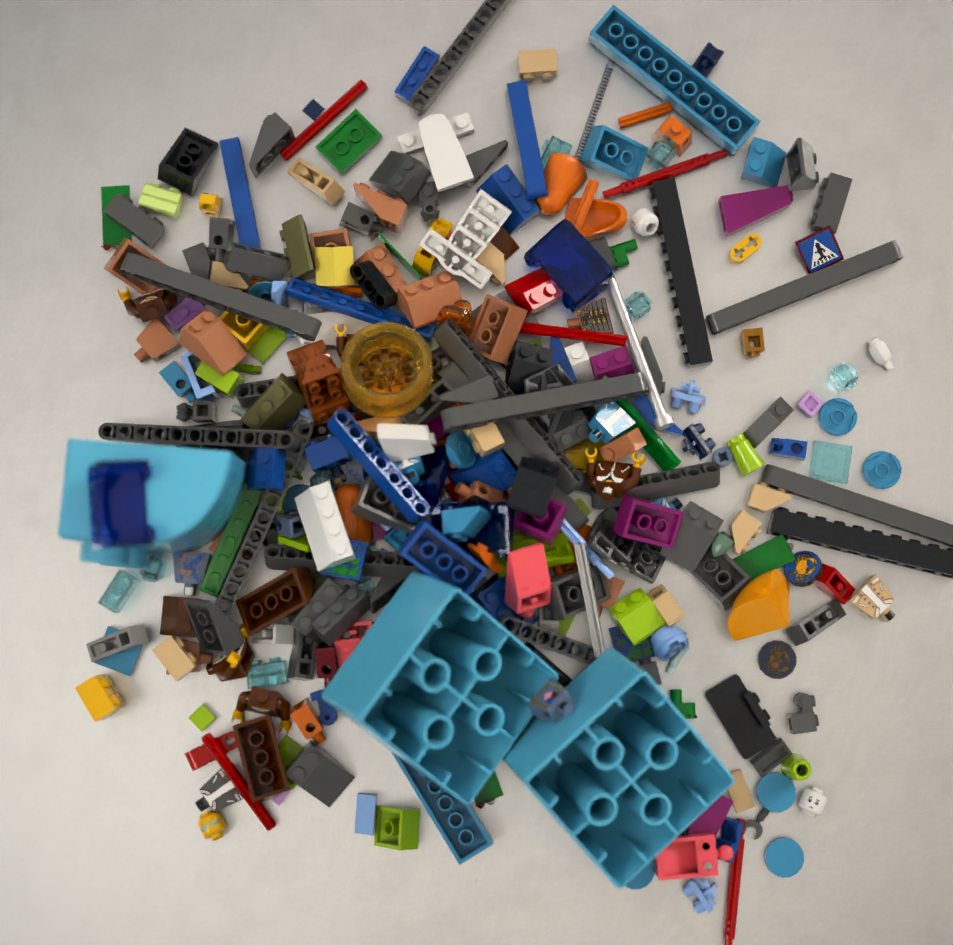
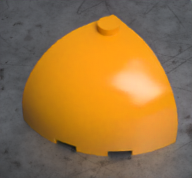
[728,569,789,641]

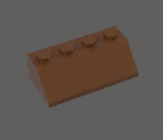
[236,567,314,637]
[233,714,291,803]

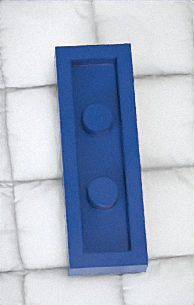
[394,46,440,103]

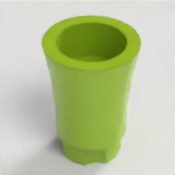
[726,433,766,477]
[781,753,812,781]

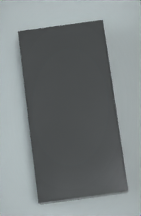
[750,738,792,778]

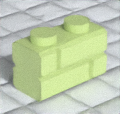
[139,182,184,219]

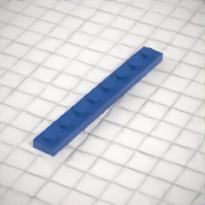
[285,277,436,343]

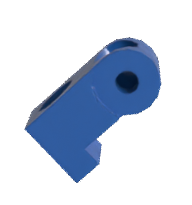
[769,438,808,461]
[310,689,337,726]

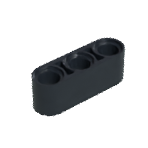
[350,260,398,310]

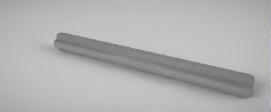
[574,543,605,658]

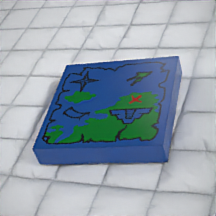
[321,539,368,582]
[608,626,655,662]

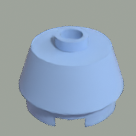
[650,624,689,661]

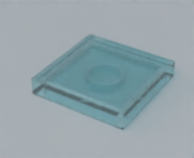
[808,440,853,484]

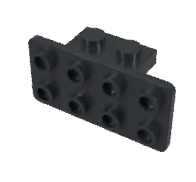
[705,675,777,759]

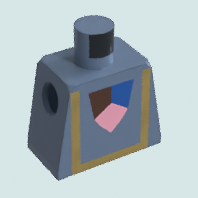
[273,508,306,538]
[526,677,575,723]

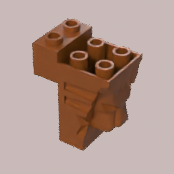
[286,339,351,426]

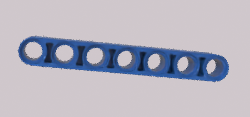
[507,80,548,200]
[220,137,261,249]
[327,409,429,523]

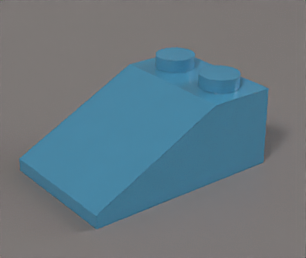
[580,125,649,181]

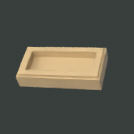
[727,769,755,813]

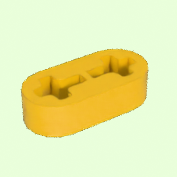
[729,233,762,264]

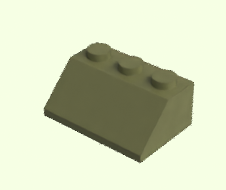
[280,214,316,281]
[240,372,306,438]

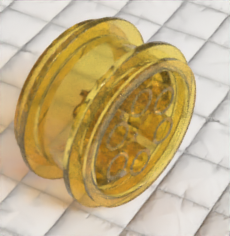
[341,322,433,418]

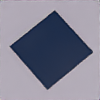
[302,99,325,121]

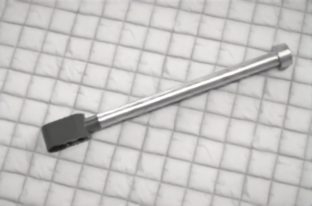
[586,237,675,430]

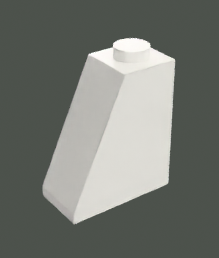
[377,423,437,463]

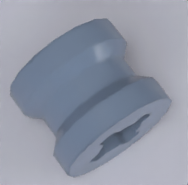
[712,447,733,468]

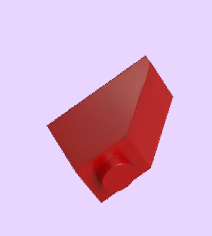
[811,563,855,605]

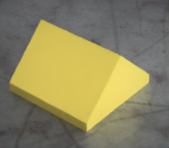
[314,246,355,286]

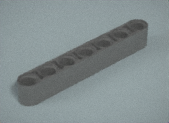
[591,462,720,510]
[496,615,597,664]

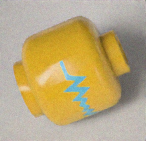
[197,810,227,841]

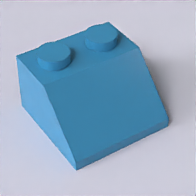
[740,137,787,188]
[441,506,492,543]

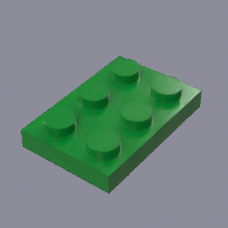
[315,109,382,175]

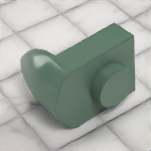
[712,531,734,557]

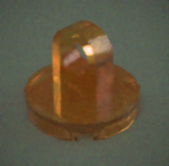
[437,300,475,336]

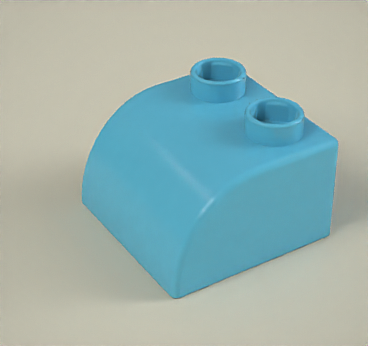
[58,439,248,569]
[322,571,559,805]
[503,648,734,888]

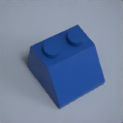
[247,448,286,490]

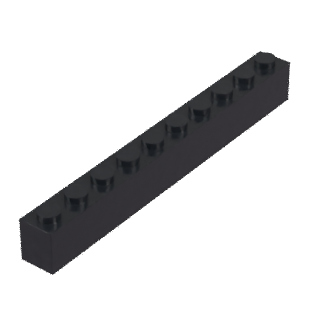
[648,177,713,369]
[767,507,953,579]

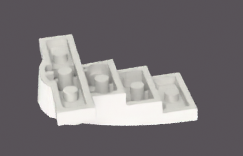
[397,112,474,192]
[419,189,512,289]
[298,301,383,350]

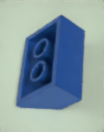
[476,164,540,235]

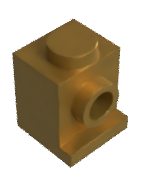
[740,328,765,358]

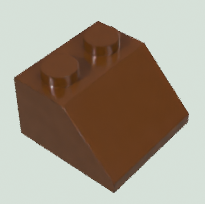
[160,596,202,638]

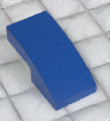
[716,817,743,863]

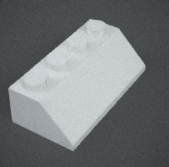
[294,481,356,572]

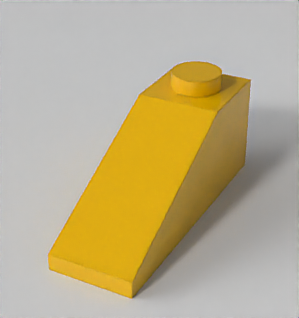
[412,217,453,276]

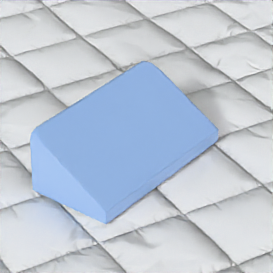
[271,281,289,308]
[354,793,377,835]

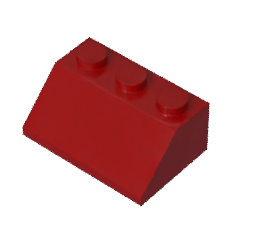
[504,264,576,318]

